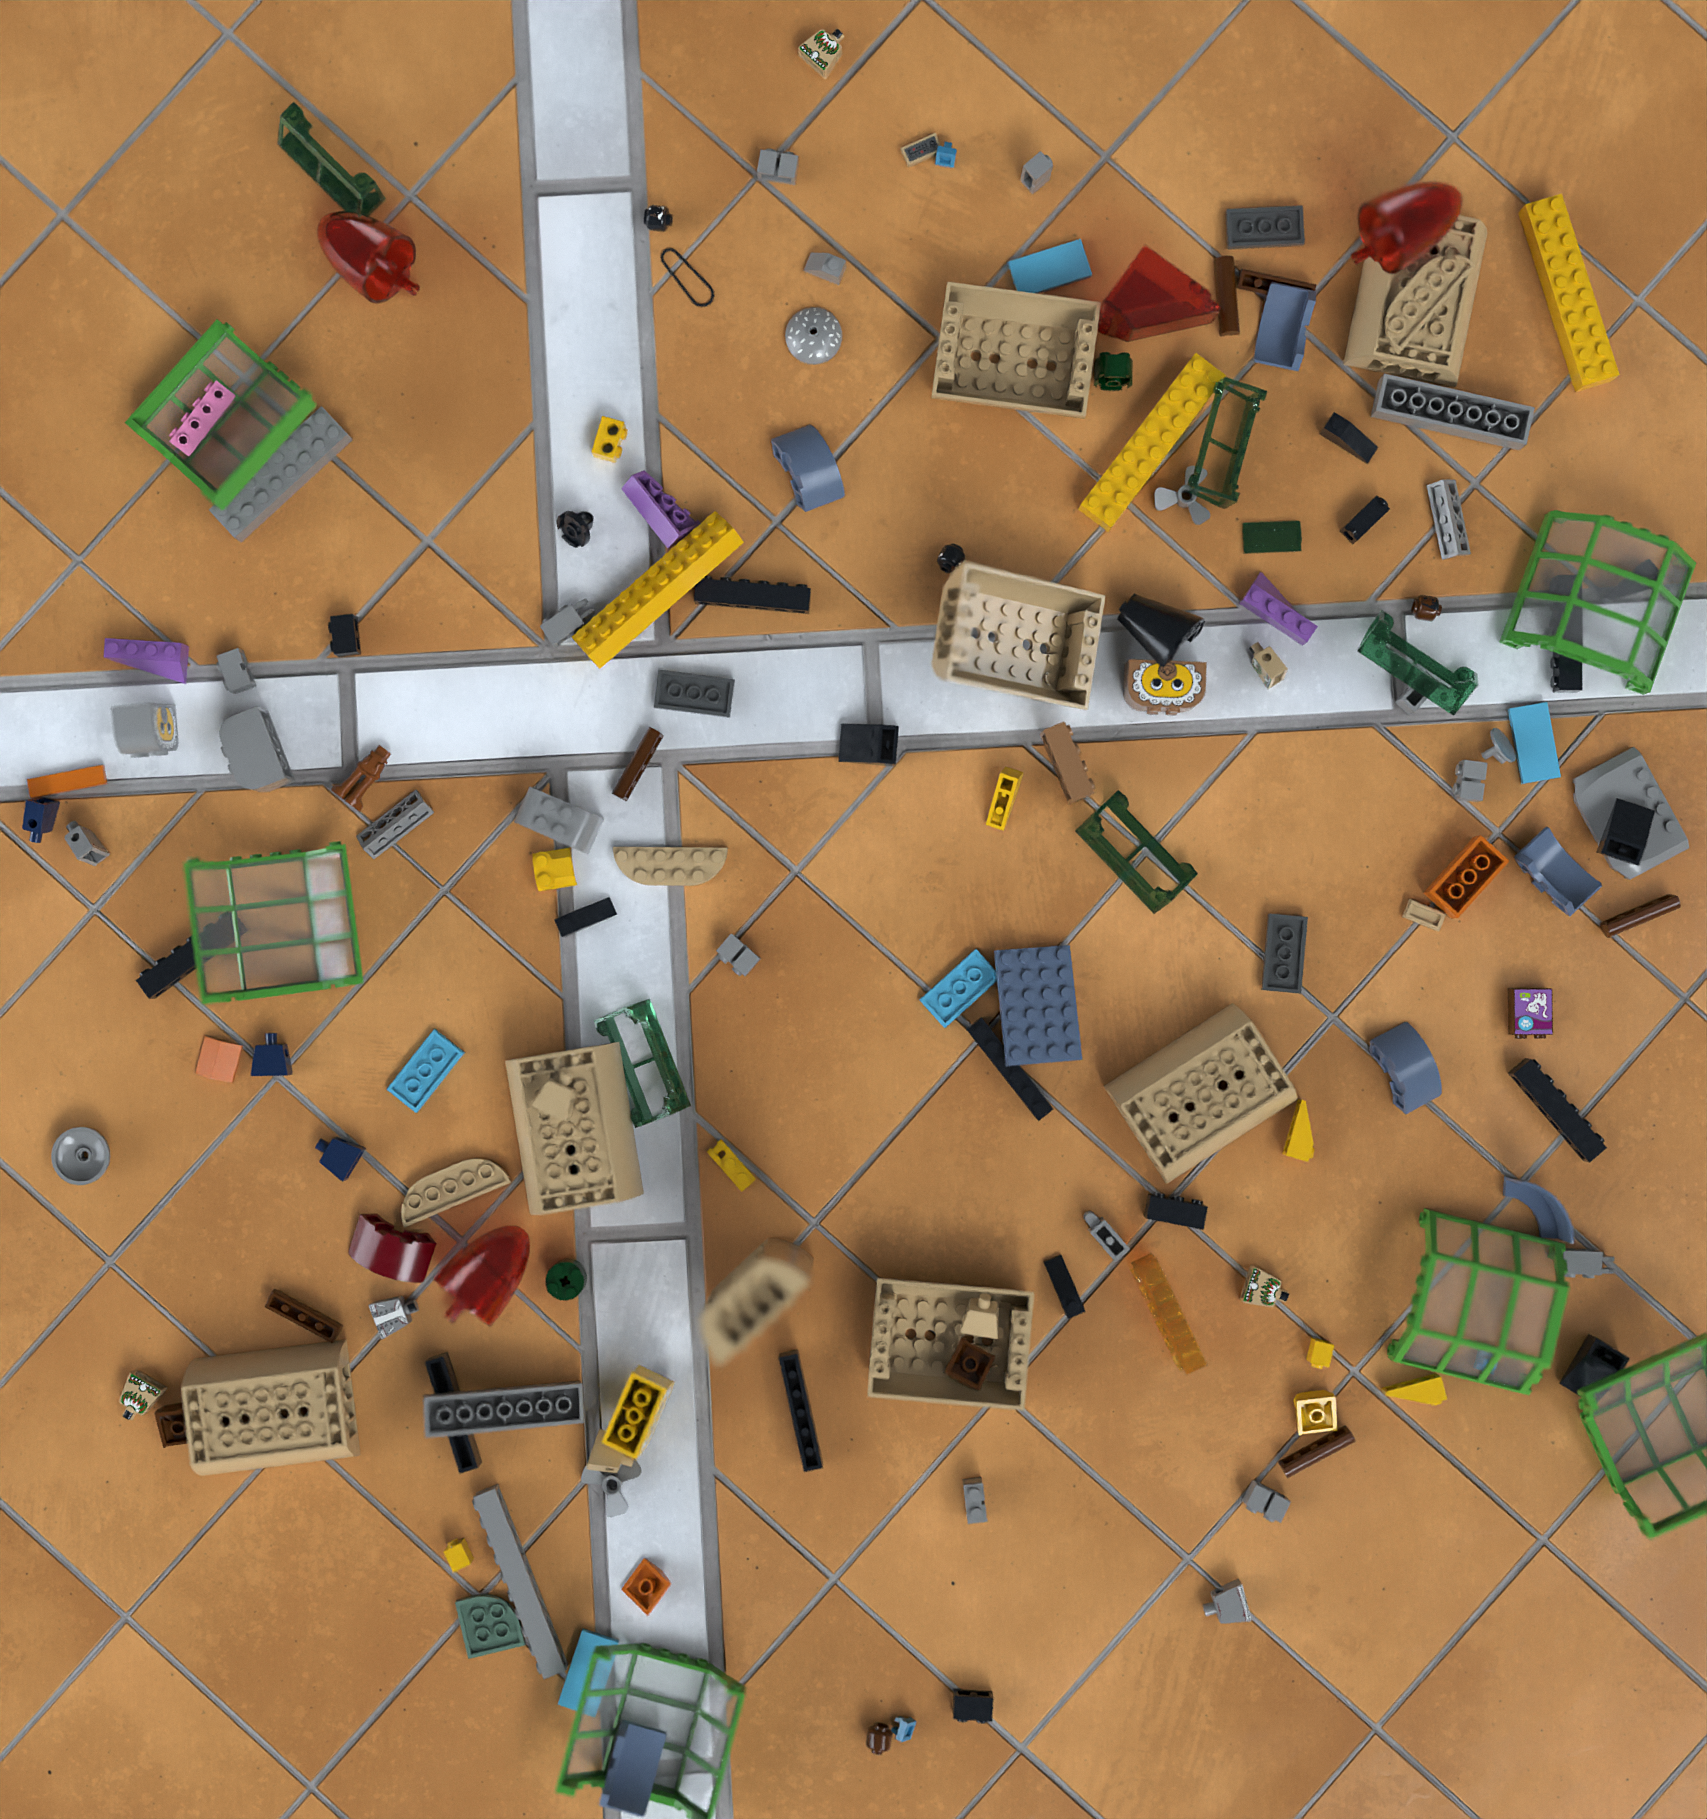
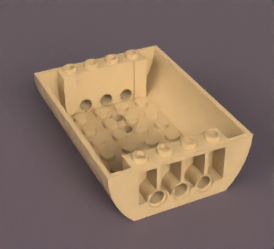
[1343,204,1487,387]
[932,282,1101,419]
[931,562,1106,710]
[1103,1004,1297,1184]
[505,1042,644,1215]
[700,1237,814,1366]
[868,1278,1034,1410]
[181,1339,361,1476]

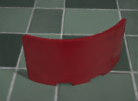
[348,1213,437,1283]

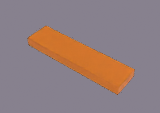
[27,765,108,798]

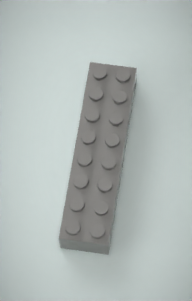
[1371,373,1535,450]
[209,406,353,542]
[423,1381,584,1438]

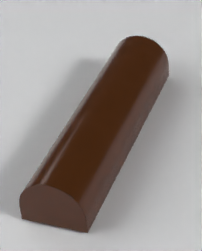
[1214,256,1240,336]
[1236,268,1317,295]
[612,727,664,801]
[1599,894,1681,938]
[265,1289,343,1343]
[1278,1425,1356,1478]

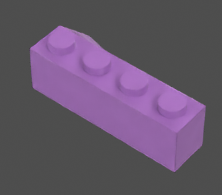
[621,470,701,549]
[1239,572,1318,646]
[104,638,189,684]

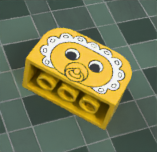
[601,1365,675,1459]

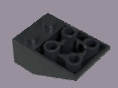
[838,724,899,767]
[1596,798,1655,866]
[1559,1334,1630,1400]

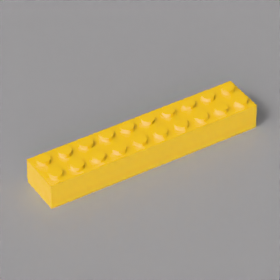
[1518,193,1620,392]
[1078,353,1226,532]
[572,511,744,669]

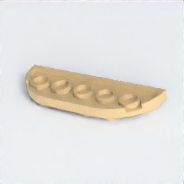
[1385,255,1476,354]
[613,847,728,886]
[401,1158,512,1227]

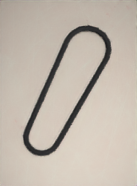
[661,248,714,307]

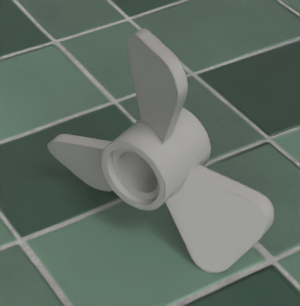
[1154,466,1210,525]
[581,1459,642,1517]

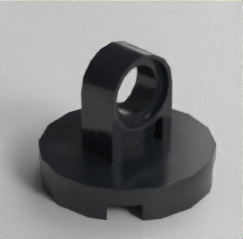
[556,511,594,548]

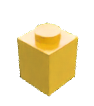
[1306,1337,1334,1369]
[443,1538,474,1573]

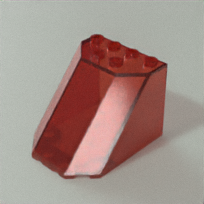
[1097,245,1221,342]

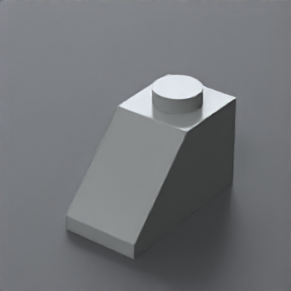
[804,253,846,285]

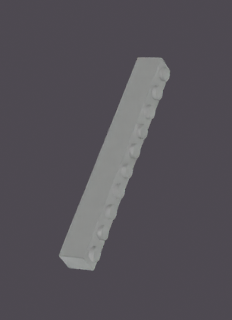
[472,1484,568,1679]

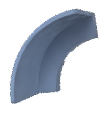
[1254,282,1316,371]
[771,425,845,512]
[1514,827,1602,917]
[1369,1022,1442,1114]
[1503,1176,1574,1244]
[599,1720,667,1817]

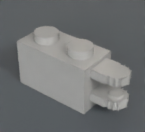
[540,599,595,648]
[1083,1211,1130,1262]
[1563,1248,1614,1278]

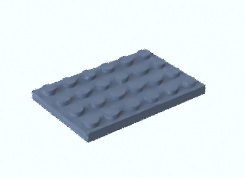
[994,945,1083,1066]

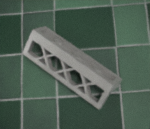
[1427,480,1471,560]
[356,789,434,859]

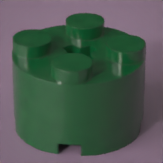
[1094,352,1133,391]
[545,1259,587,1301]

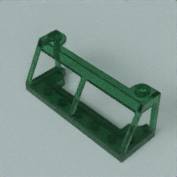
[277,102,386,226]
[1188,377,1267,509]
[1357,610,1478,716]
[1075,790,1198,914]
[593,999,691,1128]

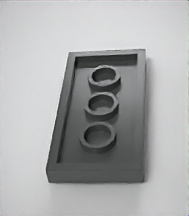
[1225,205,1305,249]
[654,670,735,718]
[1261,914,1308,994]

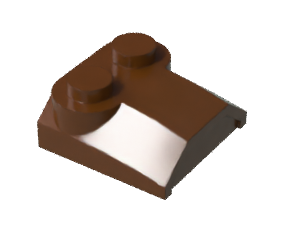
[944,1337,996,1391]
[155,1403,188,1448]

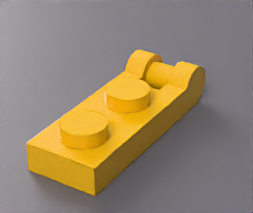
[706,1139,757,1192]

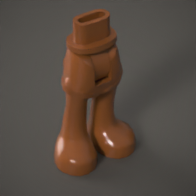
[331,745,391,812]

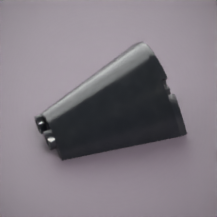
[1117,593,1205,668]

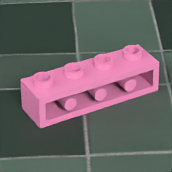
[169,381,236,457]

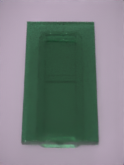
[1242,521,1302,554]

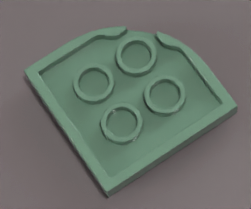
[455,1594,526,1659]

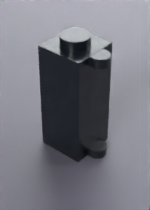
[1340,496,1390,544]

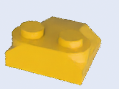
[532,848,577,892]
[1294,1390,1337,1435]

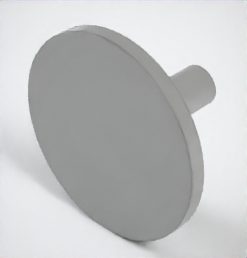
[1481,728,1516,764]

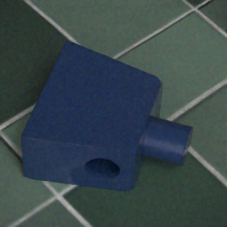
[22,797,60,843]
[251,1033,293,1076]
[315,1137,366,1182]

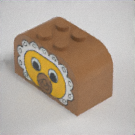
[1123,659,1207,716]

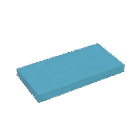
[1008,239,1092,294]
[1508,702,1561,784]
[919,949,997,1028]
[386,1029,465,1113]
[557,1628,619,1717]

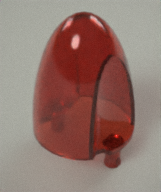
[1351,181,1463,274]
[317,211,420,303]
[433,1225,530,1327]

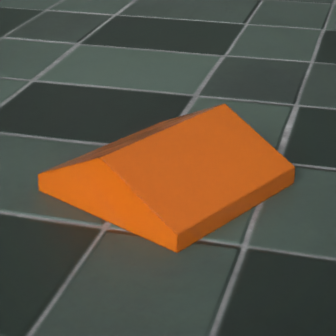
[195,1036,243,1083]
[621,1558,672,1615]

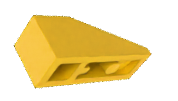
[986,766,1024,831]
[1282,1099,1315,1162]
[1380,1373,1447,1406]

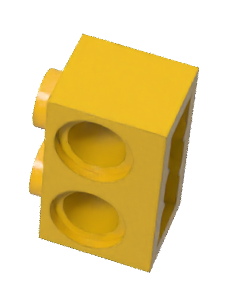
[591,416,628,463]

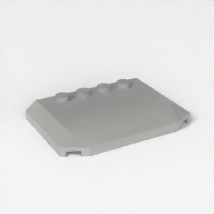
[1573,747,1689,880]

